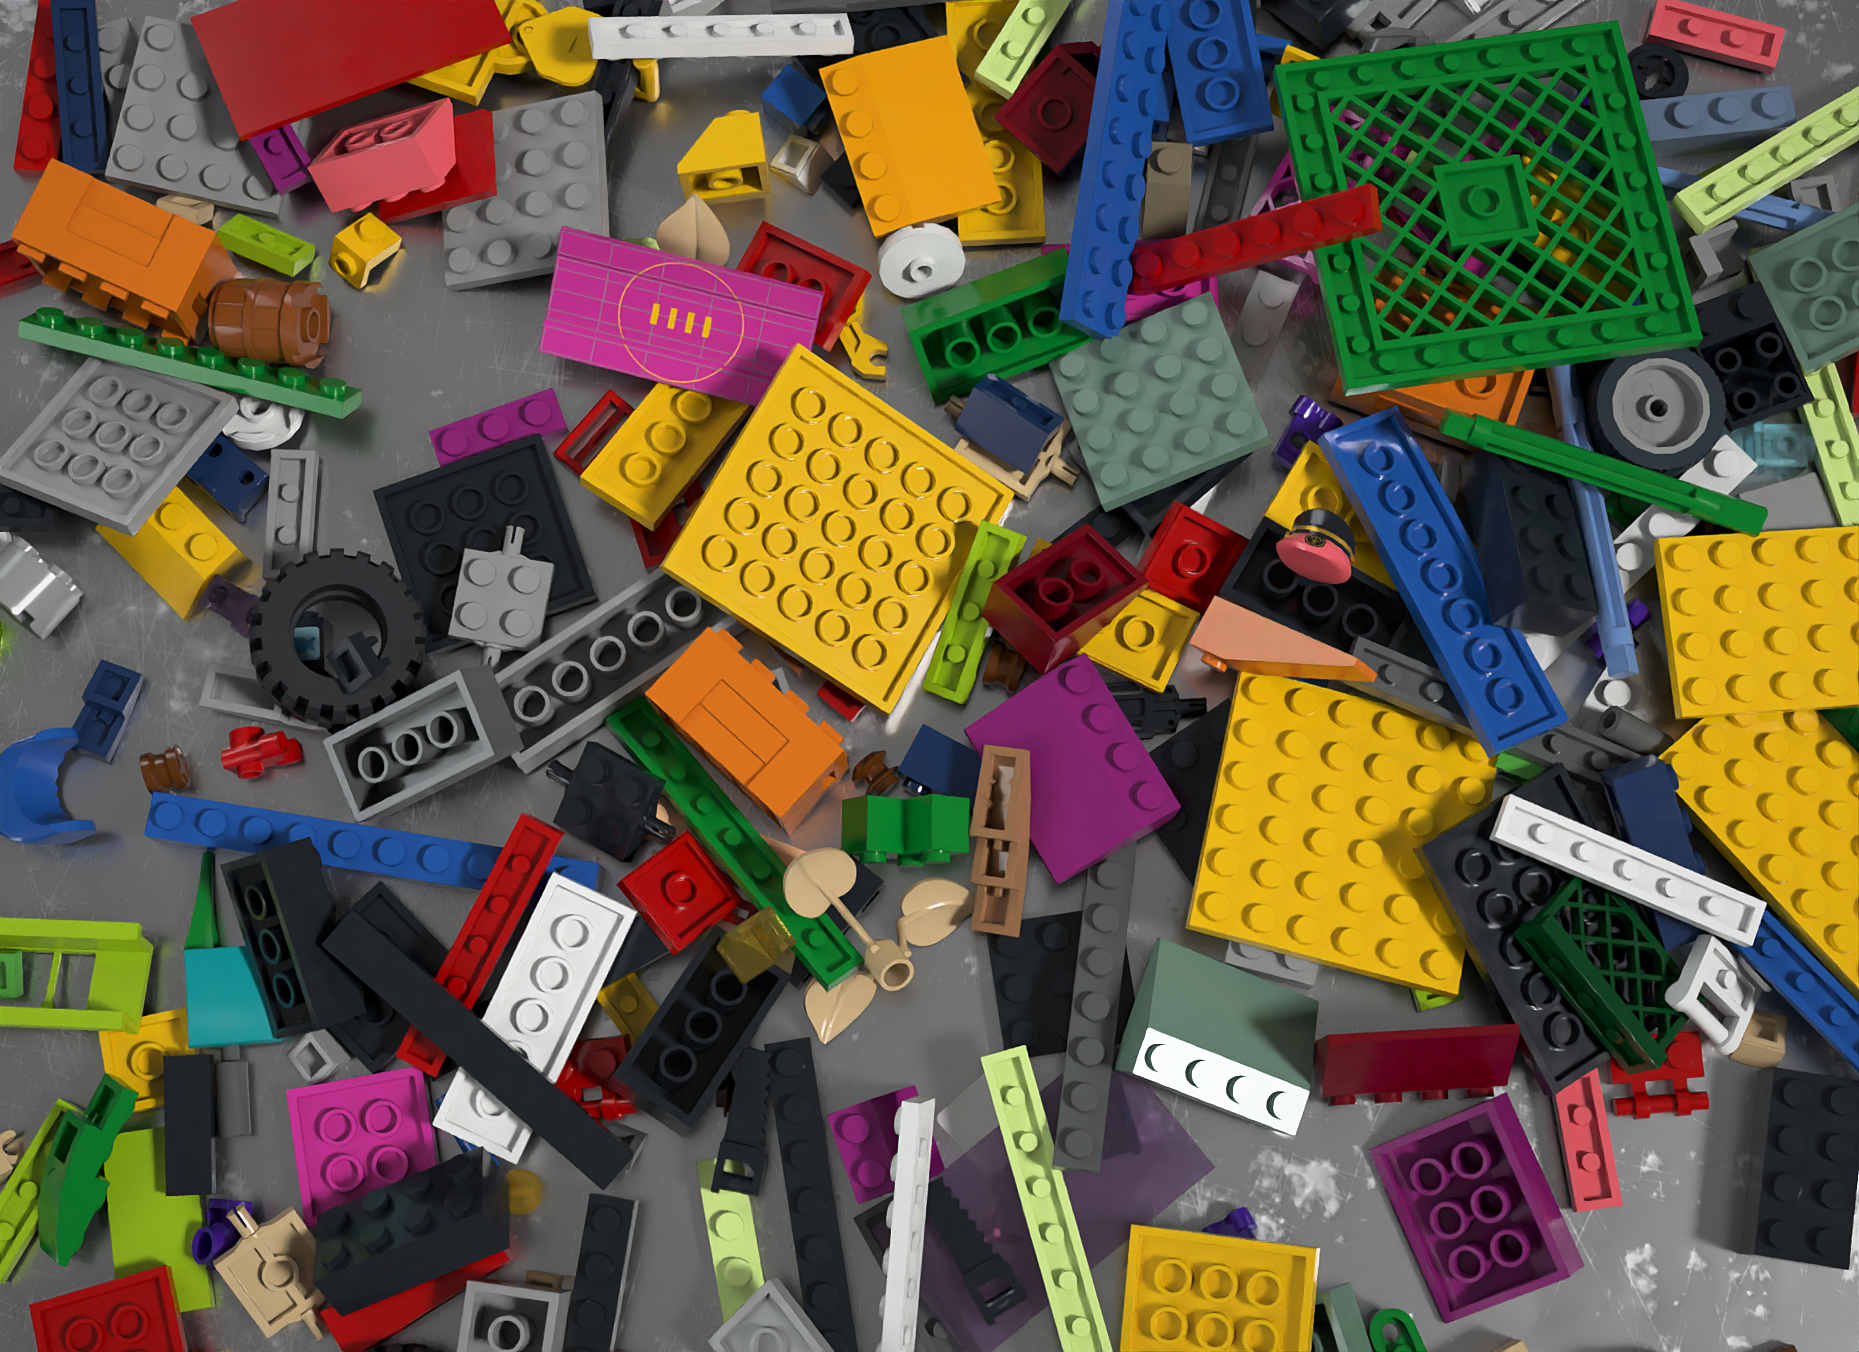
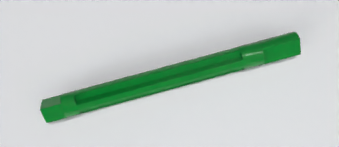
[1438,407,1768,537]

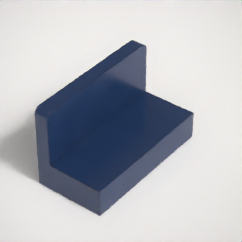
[954,372,1065,474]

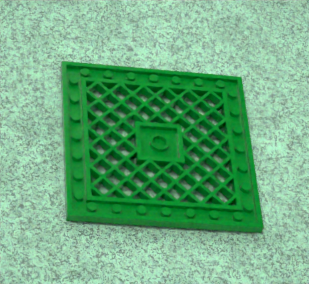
[1272,20,1703,396]

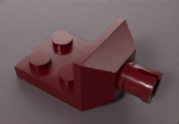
[993,41,1102,177]

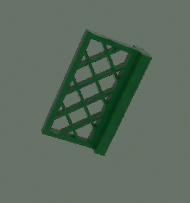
[1513,874,1705,1075]

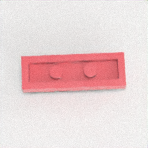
[1645,0,1786,74]
[1552,1068,1623,1212]

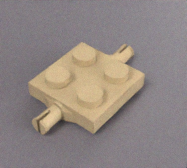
[944,395,1082,502]
[213,1204,331,1340]

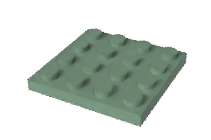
[1048,291,1272,512]

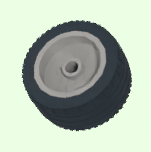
[1584,348,1726,478]

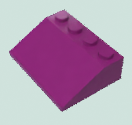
[964,652,1181,885]
[1369,1092,1585,1324]

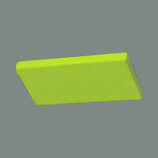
[103,1126,215,1312]

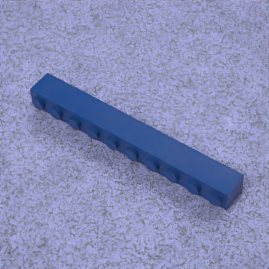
[144,791,606,904]

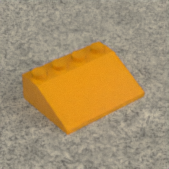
[818,35,1002,244]

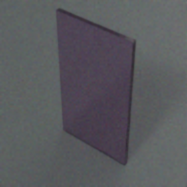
[870,1044,1215,1352]

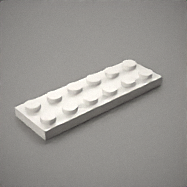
[432,871,638,1164]

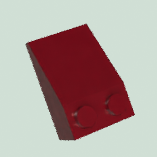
[981,523,1150,675]

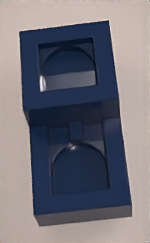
[69,659,144,764]

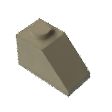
[1141,141,1193,240]

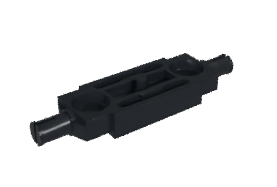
[1104,681,1207,738]

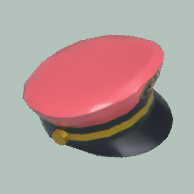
[1276,509,1357,584]

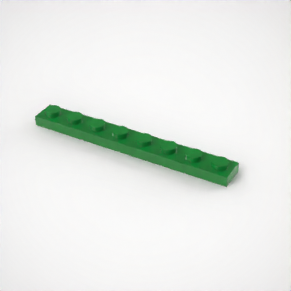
[18,307,362,419]
[606,695,865,992]

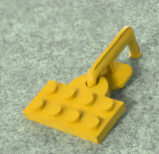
[406,0,660,106]

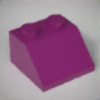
[827,1085,946,1204]

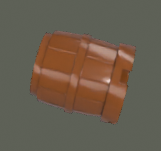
[208,277,331,369]

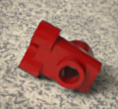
[221,726,302,779]

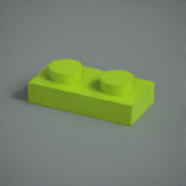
[217,213,316,277]

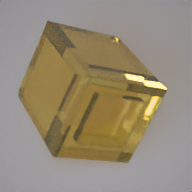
[716,905,797,983]

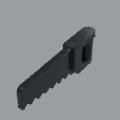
[711,1047,773,1198]
[926,1176,1028,1327]

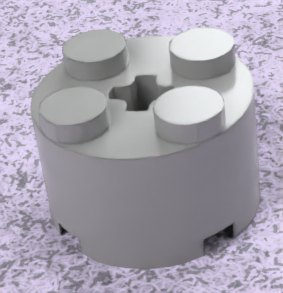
[0,536,83,641]

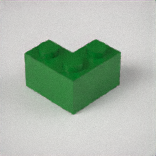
[841,794,969,868]

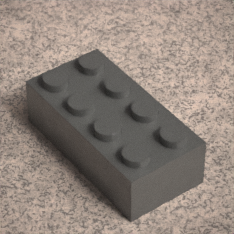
[322,664,524,824]

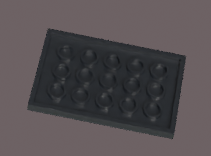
[1413,762,1673,1096]

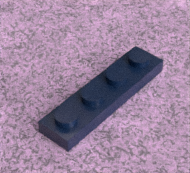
[50,0,109,174]

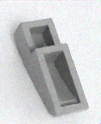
[199,662,345,737]

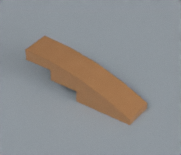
[970,744,1031,938]

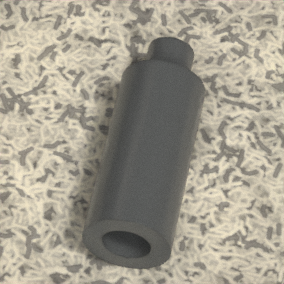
[1598,706,1675,758]
[214,1045,251,1138]

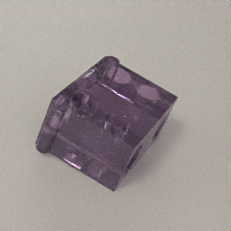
[198,574,260,637]

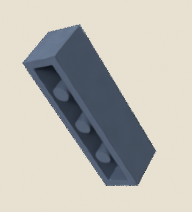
[1640,84,1797,159]

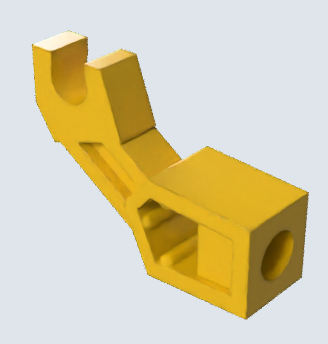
[838,290,888,380]

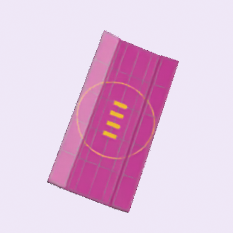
[538,226,825,406]

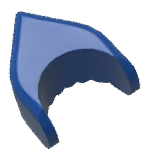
[0,728,96,845]

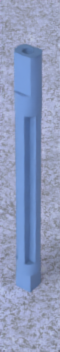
[1547,141,1837,234]
[1545,364,1639,679]

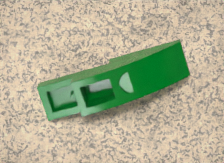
[38,1073,139,1267]

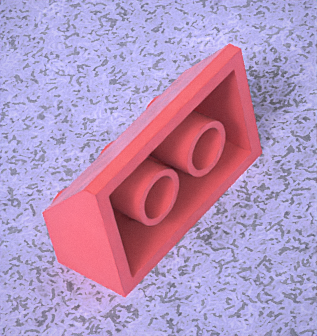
[307,97,456,213]

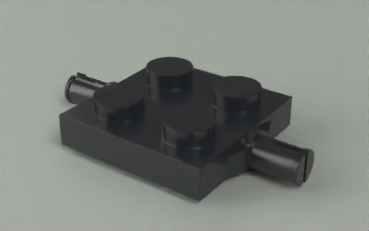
[546,741,676,862]

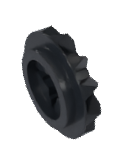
[1627,43,1689,101]

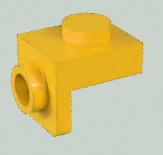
[328,212,402,289]

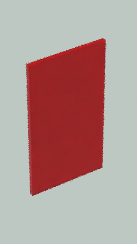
[190,0,512,142]

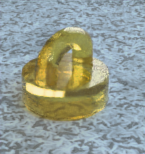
[505,1169,545,1216]

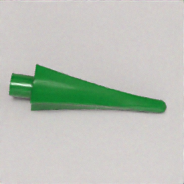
[183,850,220,953]

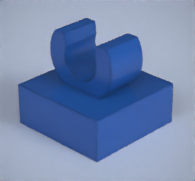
[1255,33,1292,87]

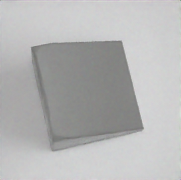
[286,1027,355,1086]

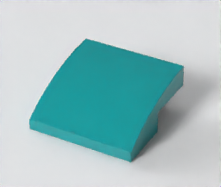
[184,946,283,1049]

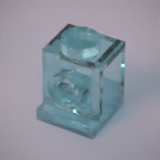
[1742,422,1816,476]

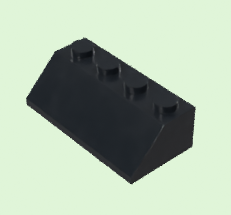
[220,837,367,1039]

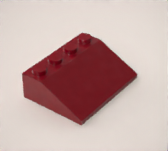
[1313,1024,1520,1106]

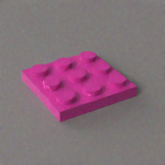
[286,1067,440,1228]

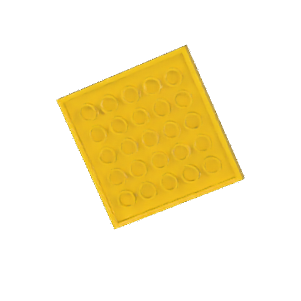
[659,343,1016,717]
[1185,671,1498,998]

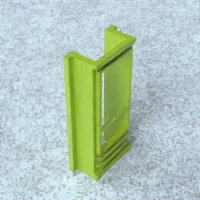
[0,917,154,1034]

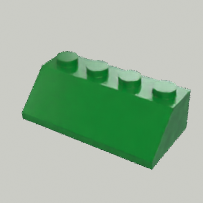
[900,247,1096,405]

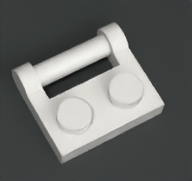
[1665,934,1763,1055]

